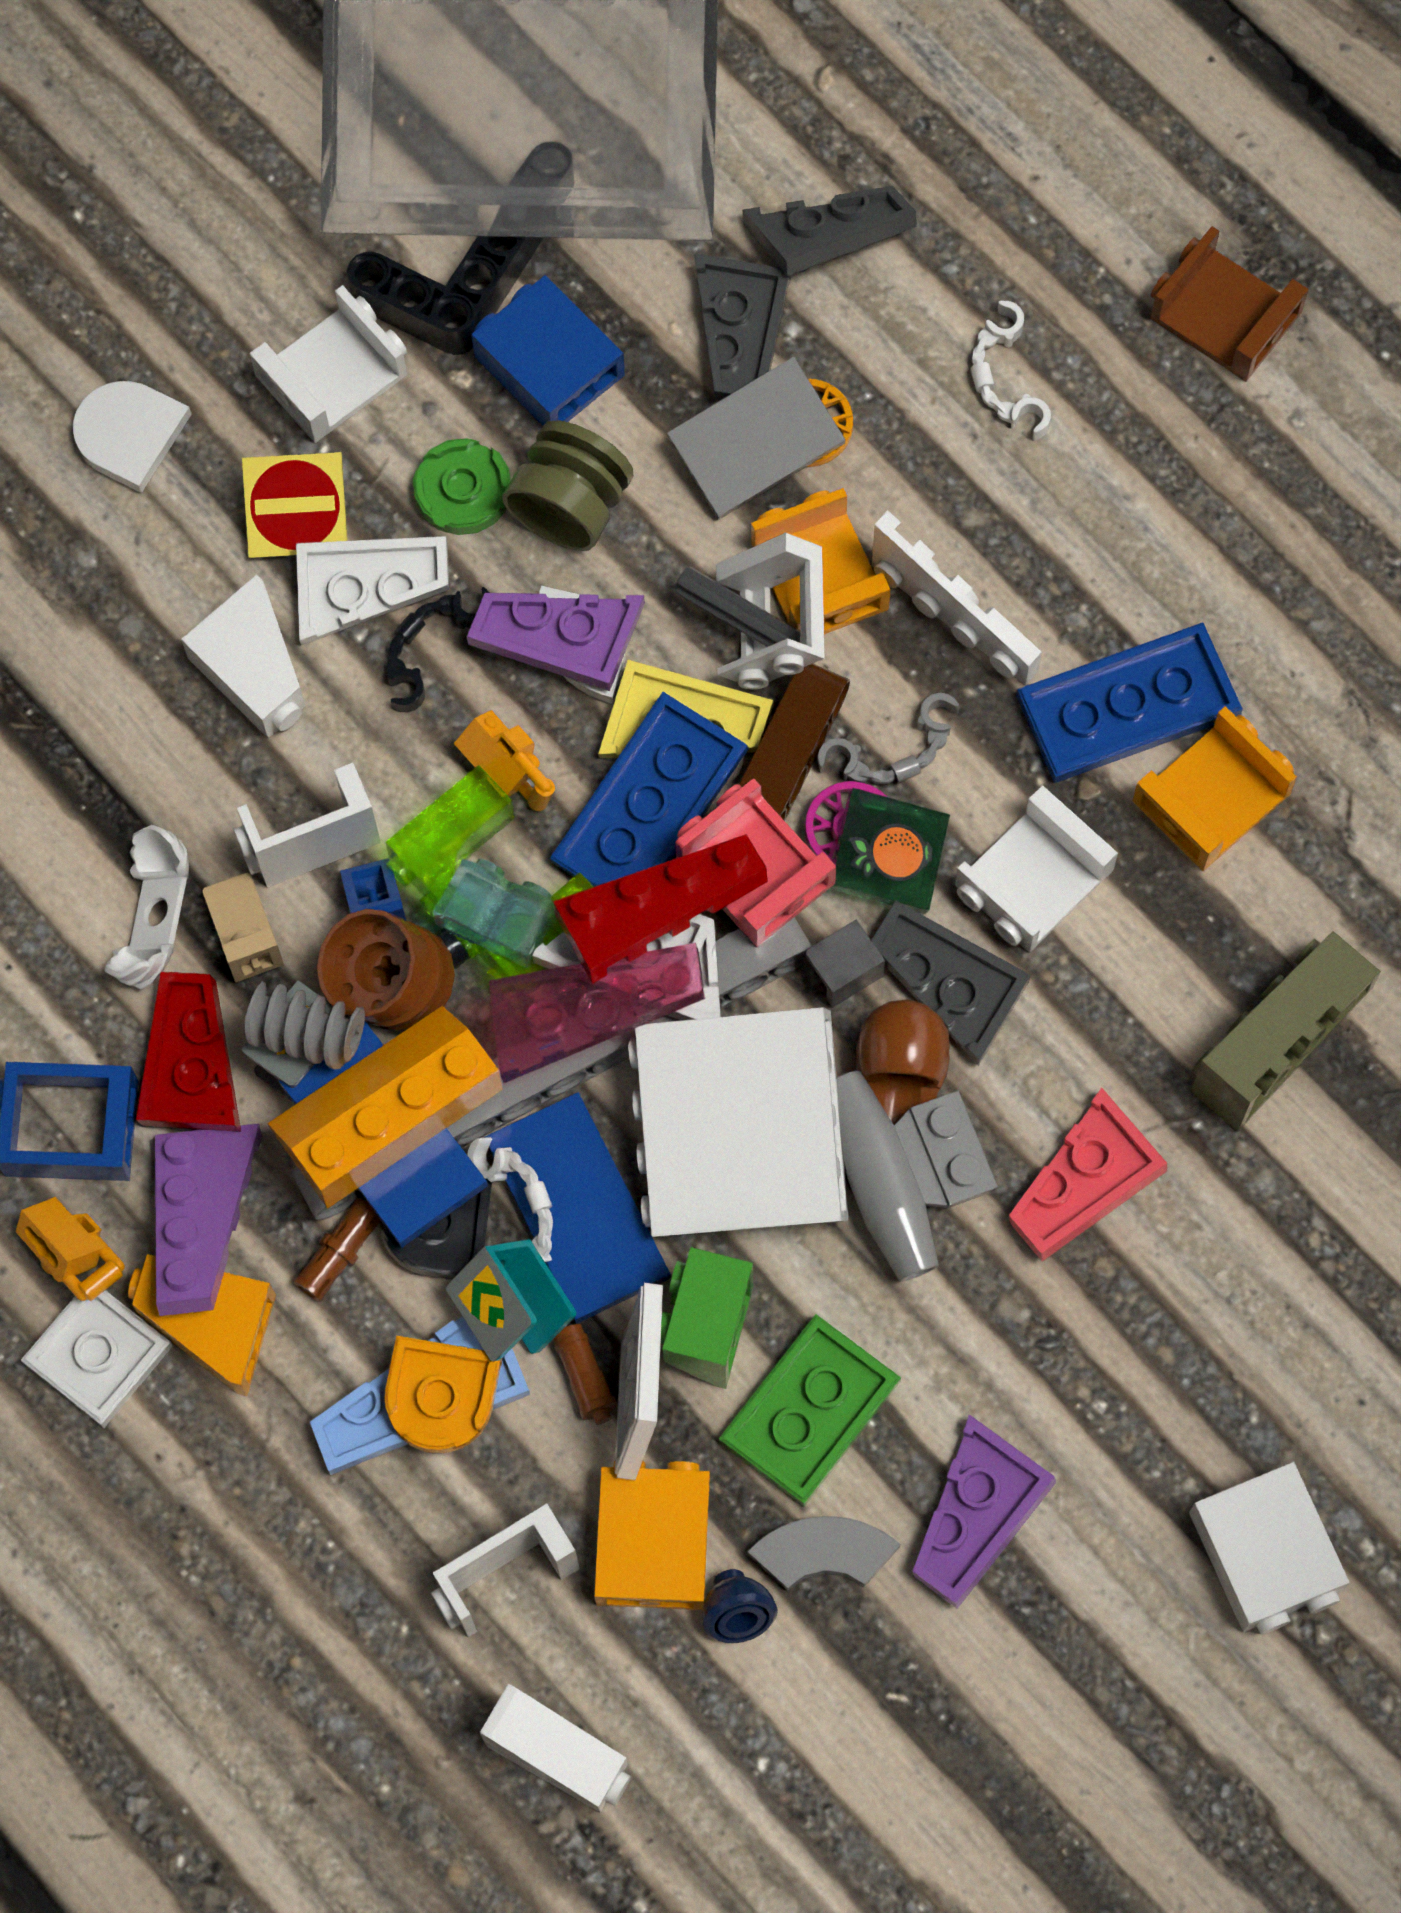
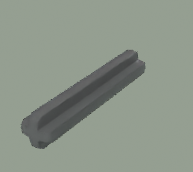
[674,567,801,647]

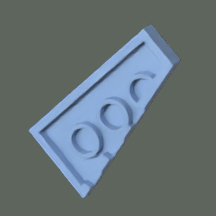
[310,1316,530,1475]

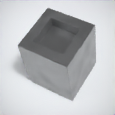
[806,919,885,1007]

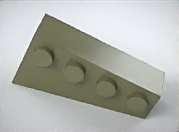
[1191,931,1381,1132]

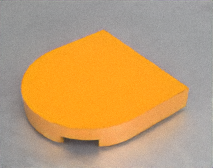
[385,1335,503,1453]

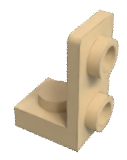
[203,873,284,982]

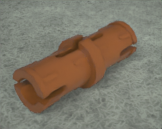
[293,1198,380,1302]

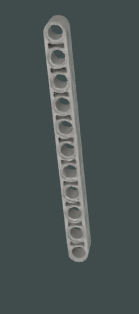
[291,917,812,1220]

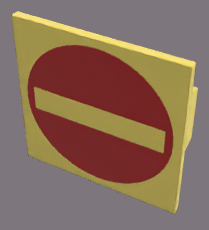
[242,452,348,558]

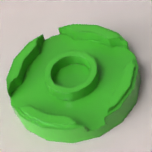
[413,438,511,535]

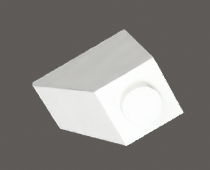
[181,574,305,738]
[480,1684,631,1813]

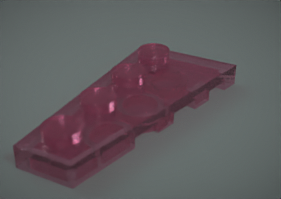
[489,943,706,1083]

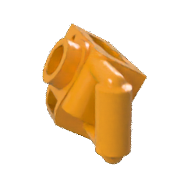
[453,710,555,811]
[15,1197,125,1301]

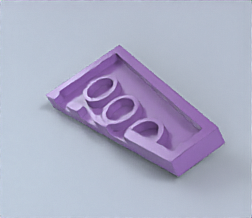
[155,1124,262,1316]

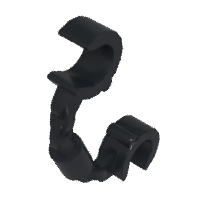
[386,587,490,713]

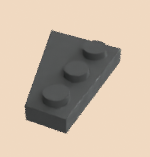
[742,186,917,276]
[871,901,1031,1067]

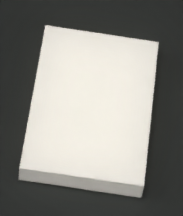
[615,1283,663,1480]

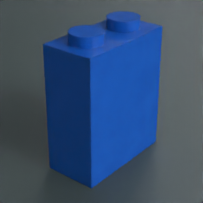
[471,275,625,426]

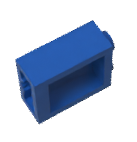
[0,1062,139,1181]

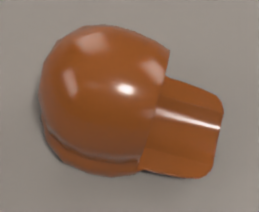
[855,999,950,1125]

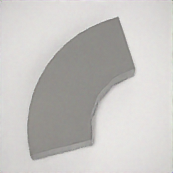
[747,1516,901,1591]

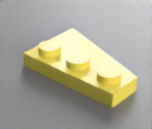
[598,660,774,759]

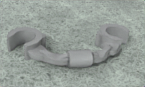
[817,693,959,784]

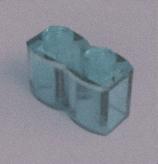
[434,859,556,968]

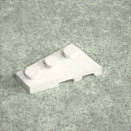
[296,536,449,645]

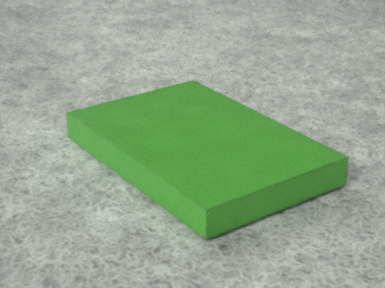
[719,1314,901,1507]

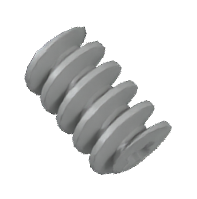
[245,981,365,1070]

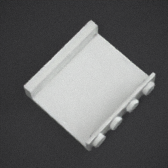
[628,1007,848,1237]

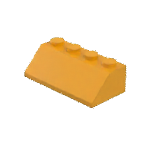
[267,1006,503,1209]

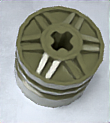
[502,420,634,551]

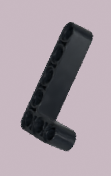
[347,142,575,355]

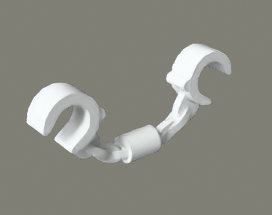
[970,301,1051,441]
[467,1137,553,1262]

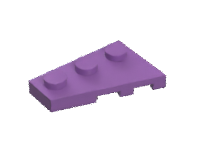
[467,593,645,691]
[913,1415,1056,1609]

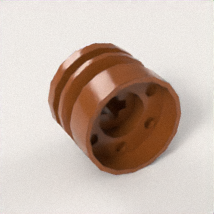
[317,909,455,1032]

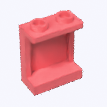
[675,779,836,947]

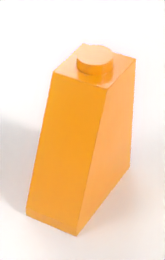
[128,1254,276,1396]

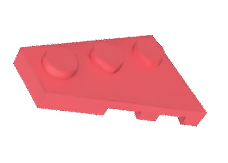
[1009,1087,1167,1262]

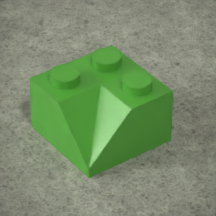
[660,1247,753,1389]

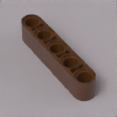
[740,664,850,821]

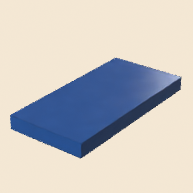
[1016,622,1243,783]
[550,692,748,888]
[278,1021,488,1248]
[484,1092,671,1324]

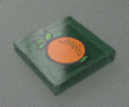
[829,788,950,914]

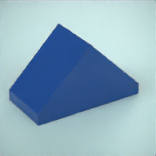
[340,858,406,921]

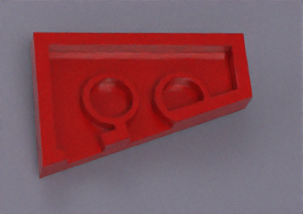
[136,972,242,1132]

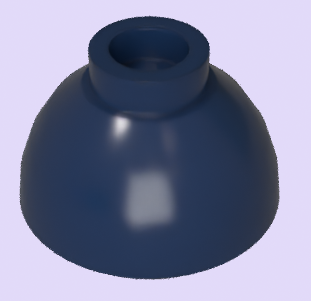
[702,1569,778,1643]

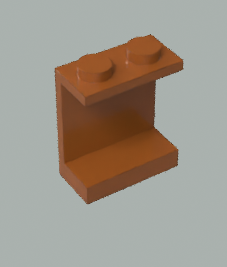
[1150,226,1309,382]

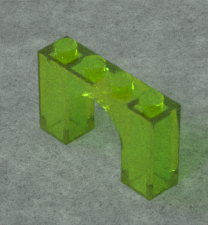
[385,765,594,1003]

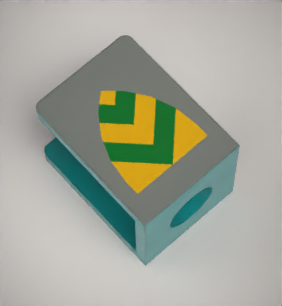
[445,1239,576,1361]

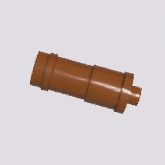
[553,1324,618,1425]

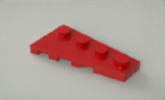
[553,834,768,984]

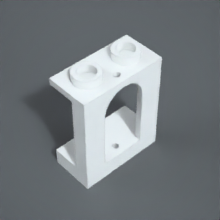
[716,533,825,690]

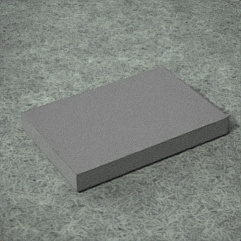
[667,357,846,520]

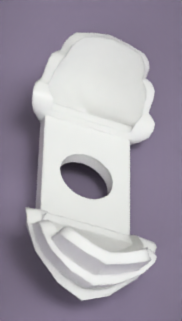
[104,825,189,990]

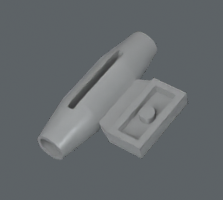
[836,1071,998,1282]

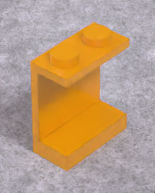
[751,488,891,634]
[1132,706,1297,871]
[594,1461,710,1610]

